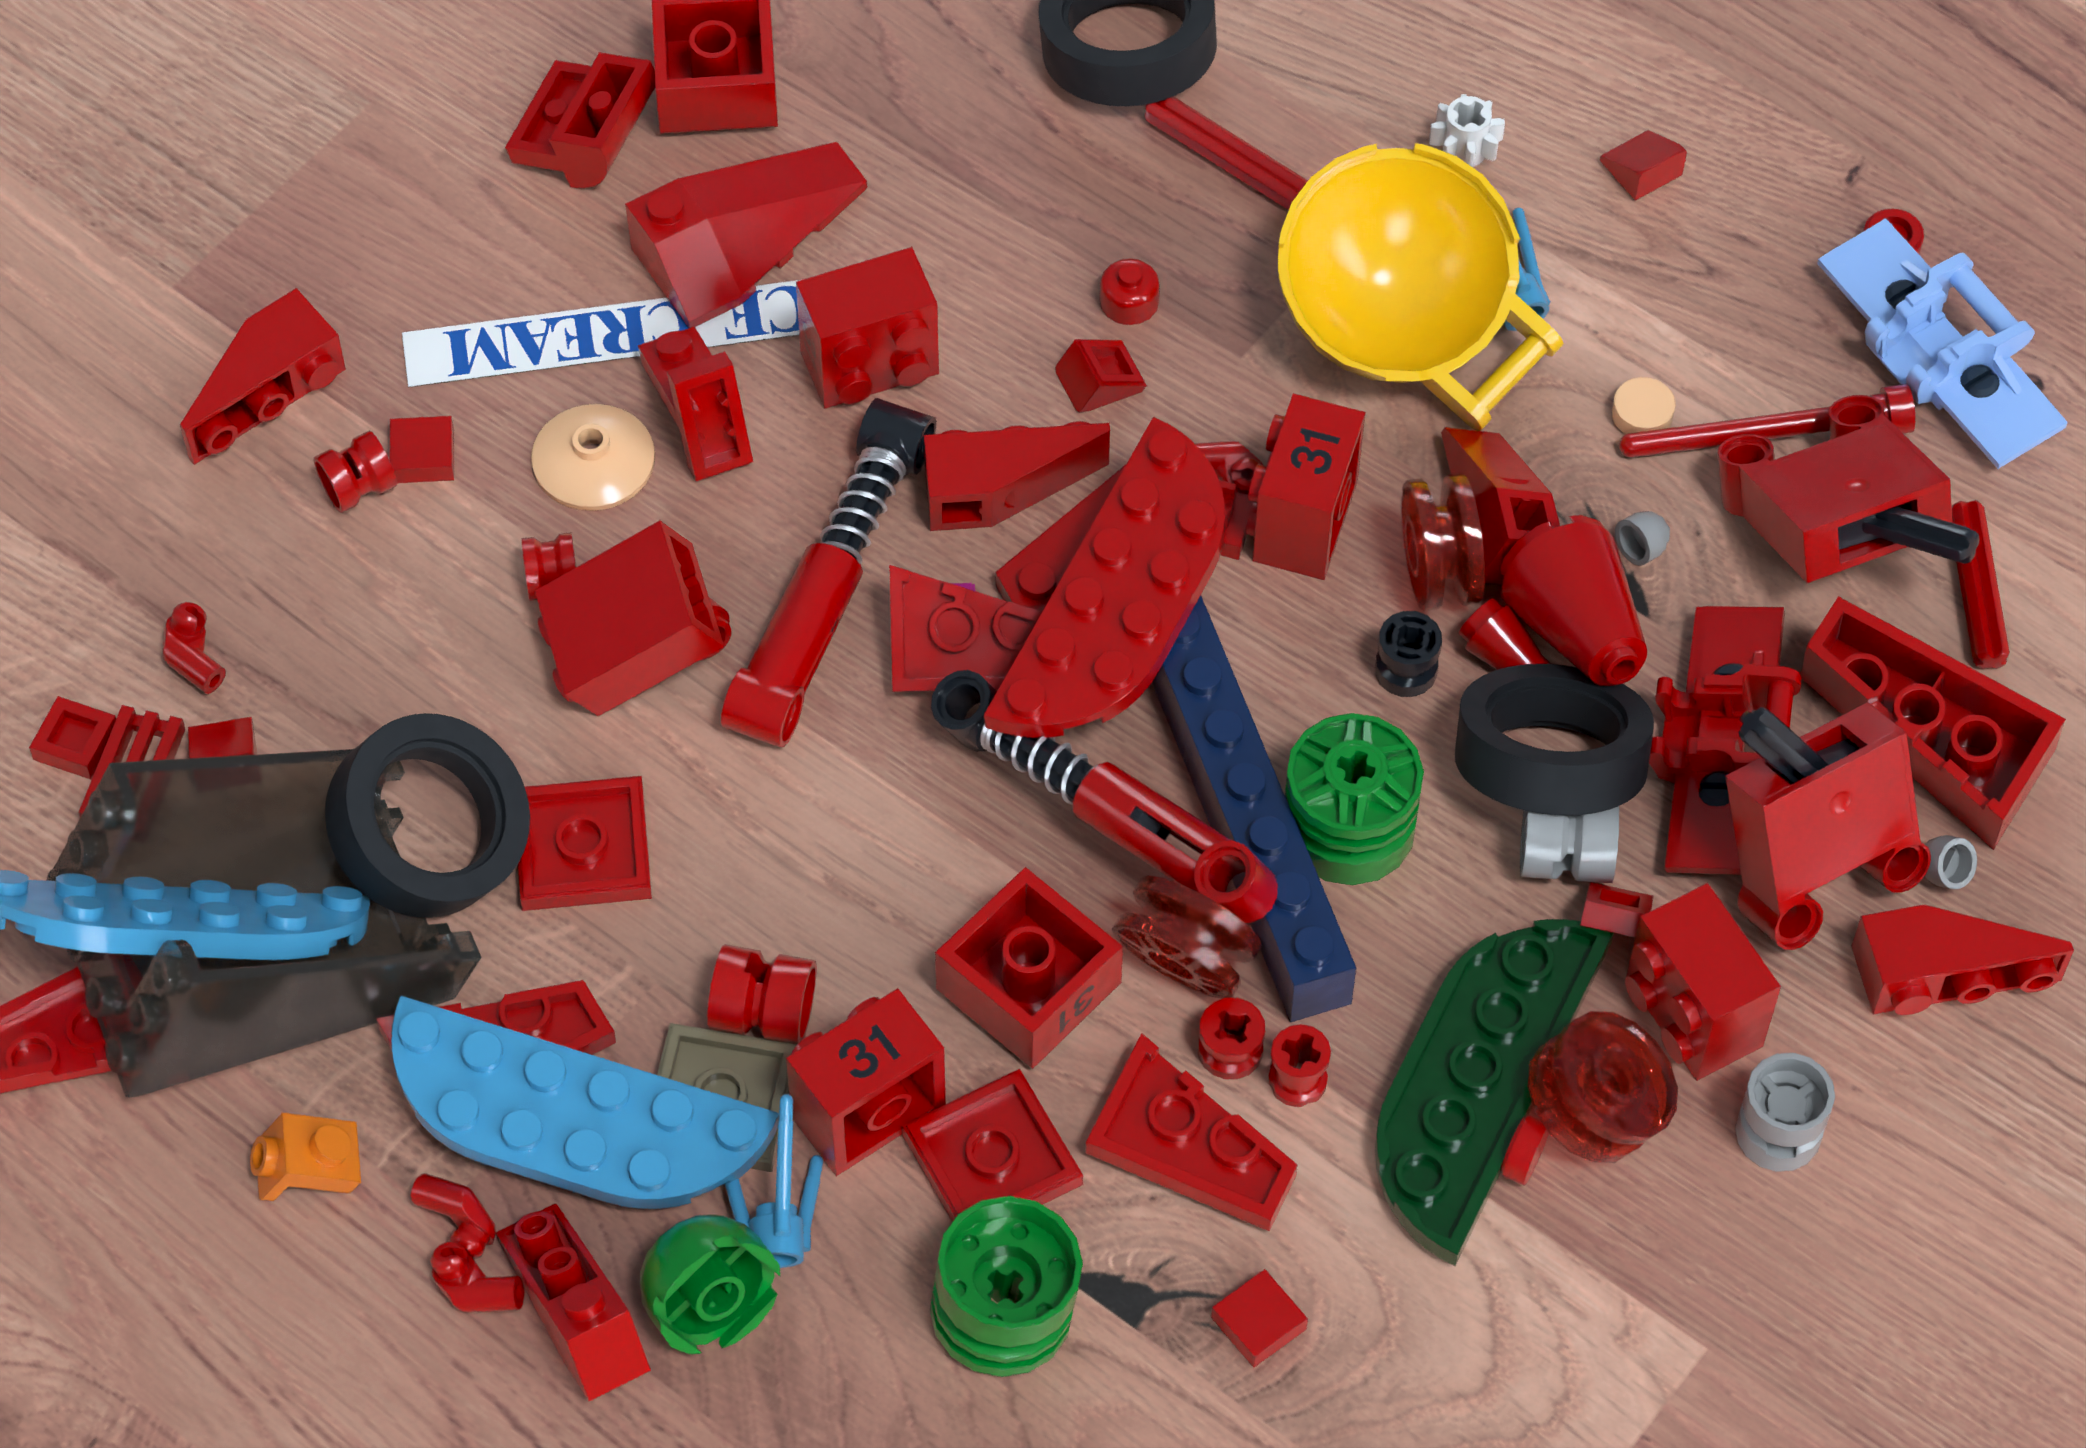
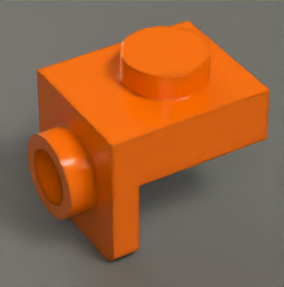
[250,1112,361,1201]

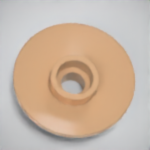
[531,404,655,511]

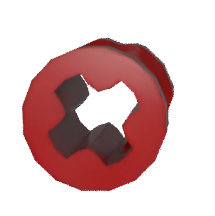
[1268,1024,1331,1107]

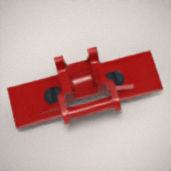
[1649,606,1802,875]

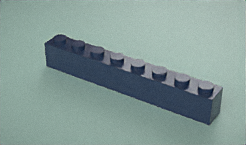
[1152,595,1357,1023]

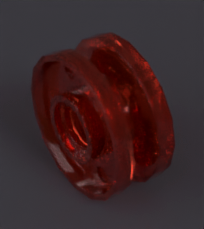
[1401,473,1485,611]
[1112,875,1262,999]
[1528,1011,1678,1163]

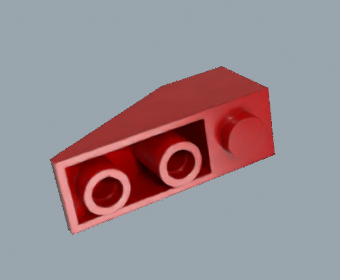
[180,288,346,465]
[924,421,1110,531]
[1441,427,1560,585]
[1851,905,2074,1015]
[496,1203,651,1401]

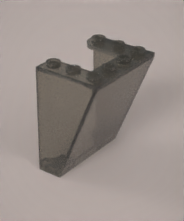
[46,749,482,1098]

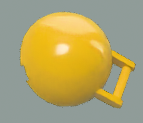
[1278,143,1564,431]

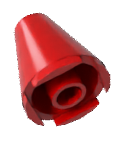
[1498,515,1647,686]

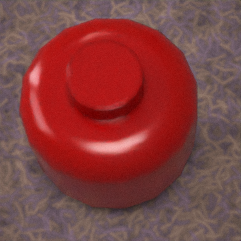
[1099,258,1160,325]

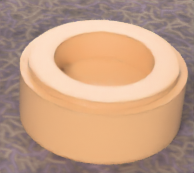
[1612,377,1675,435]

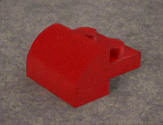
[505,52,655,188]

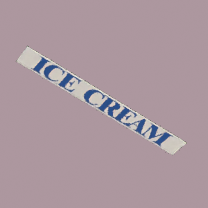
[402,280,800,387]

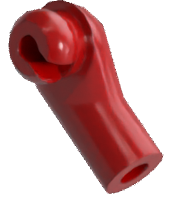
[1195,441,1263,495]
[163,602,226,694]
[411,1173,496,1259]
[430,1242,524,1312]

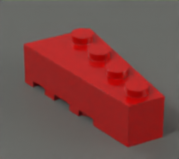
[1801,596,2066,850]

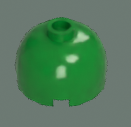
[640,1214,781,1354]

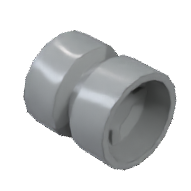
[1520,806,1619,883]
[1735,1053,1835,1172]

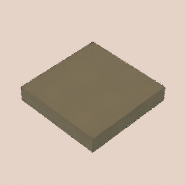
[657,1023,797,1172]

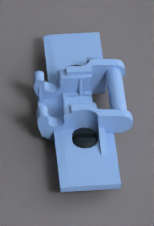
[1817,219,2068,469]

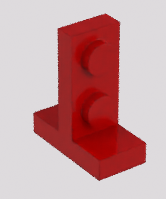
[638,326,754,482]

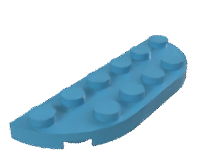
[0,870,370,960]
[392,996,779,1209]

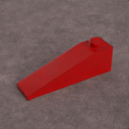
[625,142,868,328]

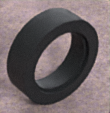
[1038,0,1217,106]
[1454,664,1654,815]
[325,713,530,918]

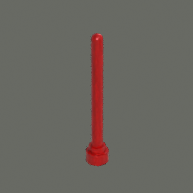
[1619,384,1916,458]

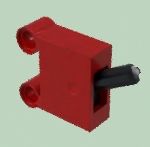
[1718,395,1979,583]
[1726,702,1931,950]

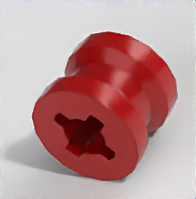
[522,532,576,601]
[1198,997,1265,1079]

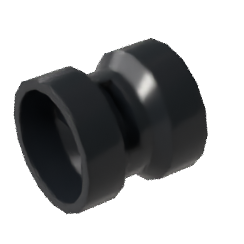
[1375,611,1442,697]

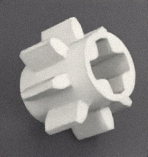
[1429,94,1505,167]

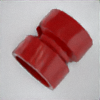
[707,944,817,1044]

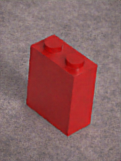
[535,520,724,716]

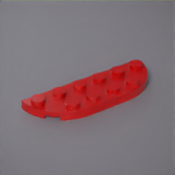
[984,417,1225,738]

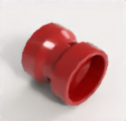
[313,431,398,513]

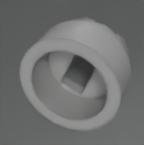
[1615,511,1670,566]
[1925,835,1977,889]

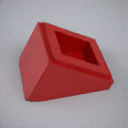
[1600,130,1687,201]
[1055,339,1147,412]
[188,717,260,786]

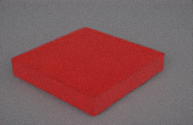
[518,776,652,911]
[902,1069,1083,1222]

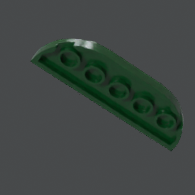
[1375,919,1614,1266]

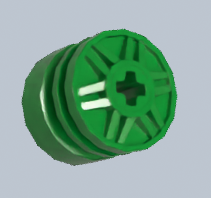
[1285,713,1424,886]
[930,1196,1083,1377]

